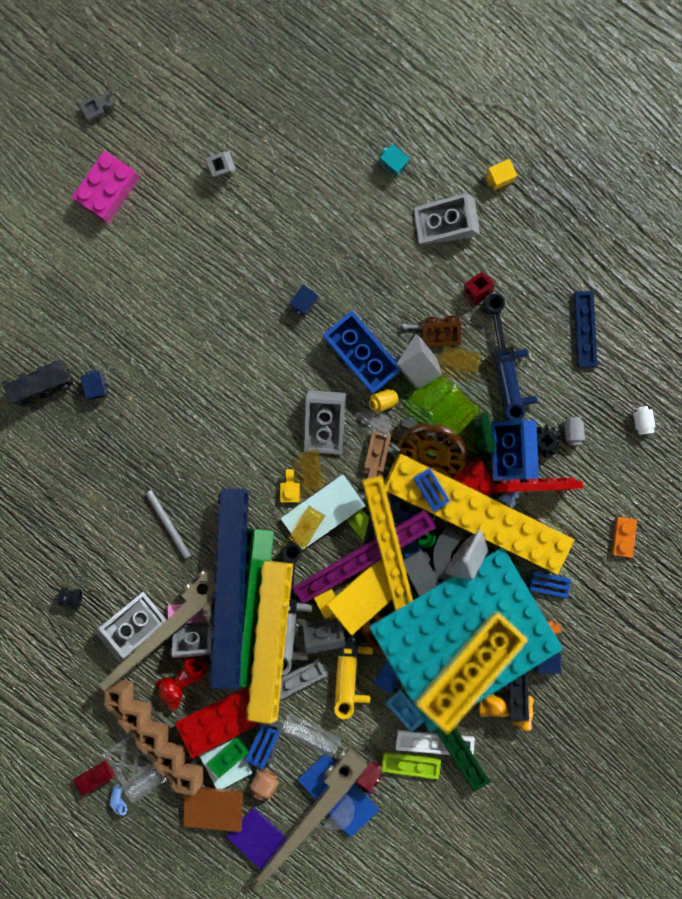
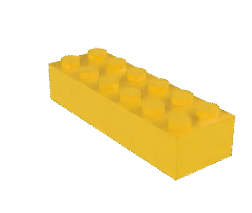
[414,612,527,733]

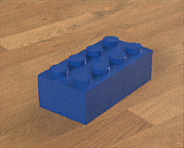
[323,311,401,395]

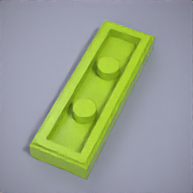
[381,751,441,780]

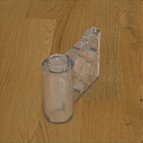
[102,734,167,803]

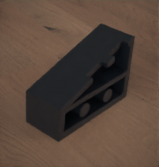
[1,360,74,408]

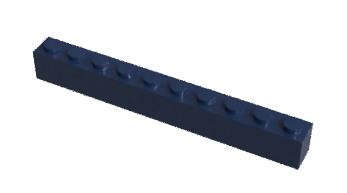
[209,488,249,689]

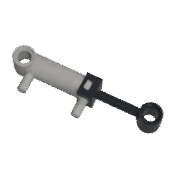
[282,542,313,675]

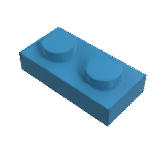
[386,689,424,733]

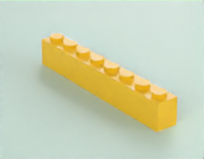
[247,561,293,724]

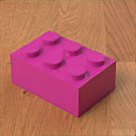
[72,151,140,224]

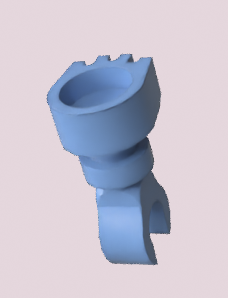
[498,491,521,509]

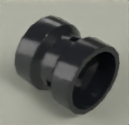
[58,587,82,609]

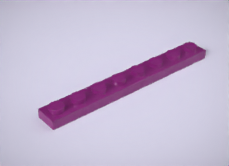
[293,510,435,604]

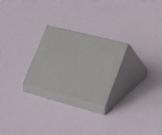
[396,335,442,389]
[445,531,488,580]
[172,622,213,658]

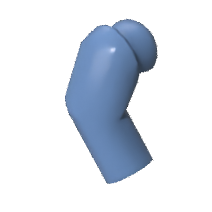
[109,786,128,816]

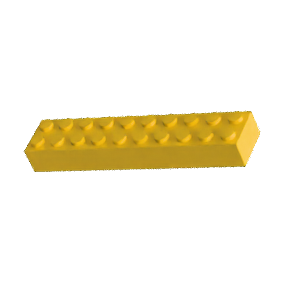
[384,454,575,575]

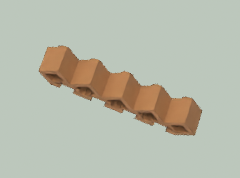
[105,679,203,796]

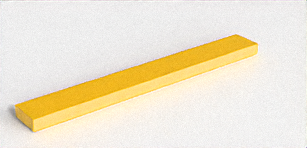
[363,475,413,611]

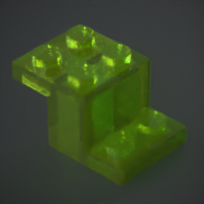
[409,375,481,436]

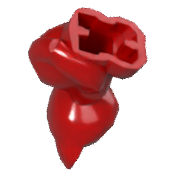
[155,656,208,711]

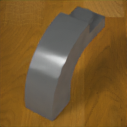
[432,526,462,583]

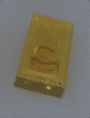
[440,346,481,373]

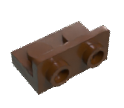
[421,315,461,347]

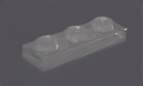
[280,713,341,757]

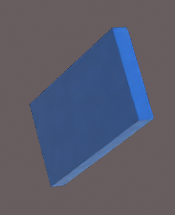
[298,752,379,837]

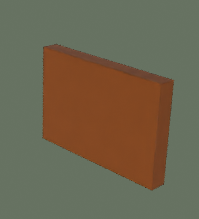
[183,787,243,832]

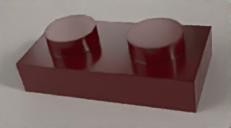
[73,759,116,797]

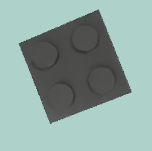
[302,618,346,654]

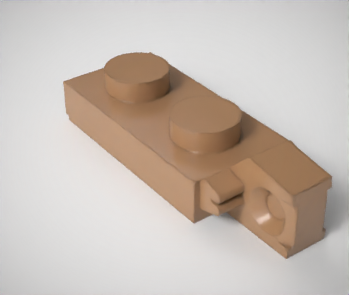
[364,430,391,479]

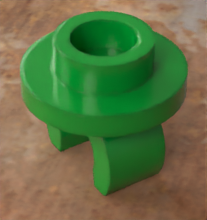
[415,530,436,549]

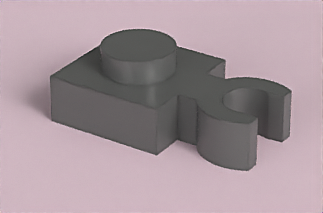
[79,92,116,122]

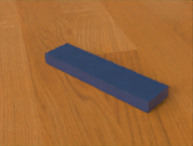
[573,291,598,368]

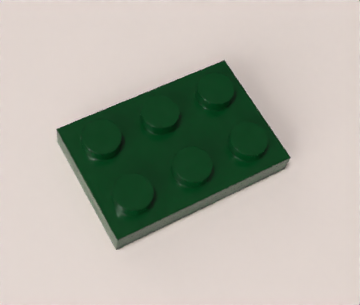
[471,412,496,455]

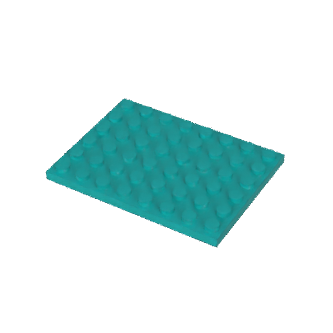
[369,547,563,732]

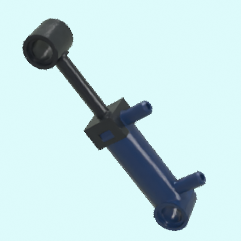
[484,293,538,421]

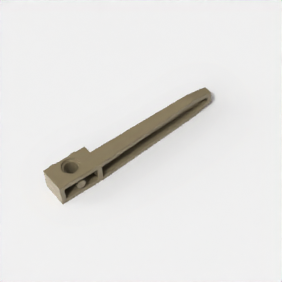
[99,569,216,691]
[256,747,367,884]

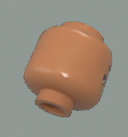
[250,769,279,800]

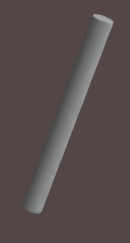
[146,490,191,559]

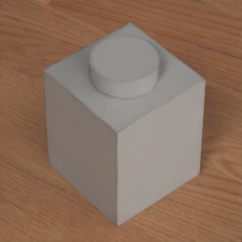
[206,151,236,177]

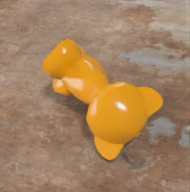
[480,694,534,731]

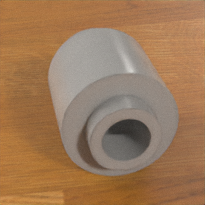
[564,417,585,446]

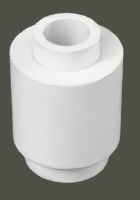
[633,406,655,435]

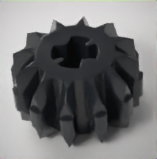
[537,425,562,457]

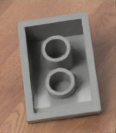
[414,193,480,245]
[304,390,346,455]
[94,592,166,662]

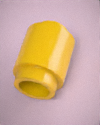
[369,389,399,413]

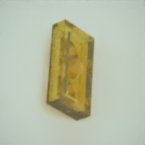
[299,450,325,491]
[289,505,326,549]

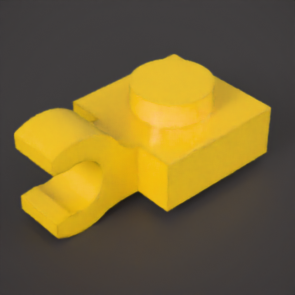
[280,469,300,502]

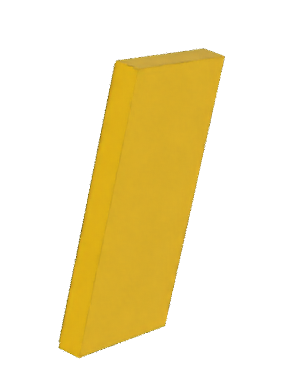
[326,559,392,635]

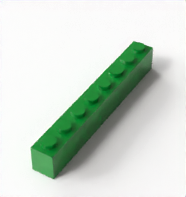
[240,528,274,687]

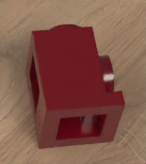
[463,272,494,306]
[353,761,382,794]

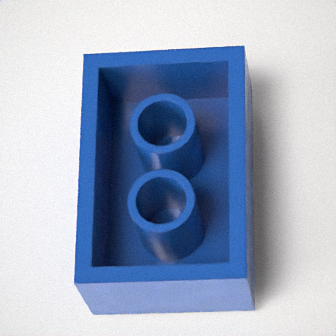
[491,420,539,481]

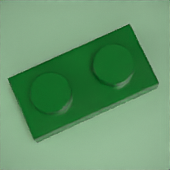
[206,736,249,778]

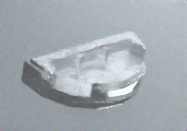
[357,409,391,438]
[323,794,355,831]

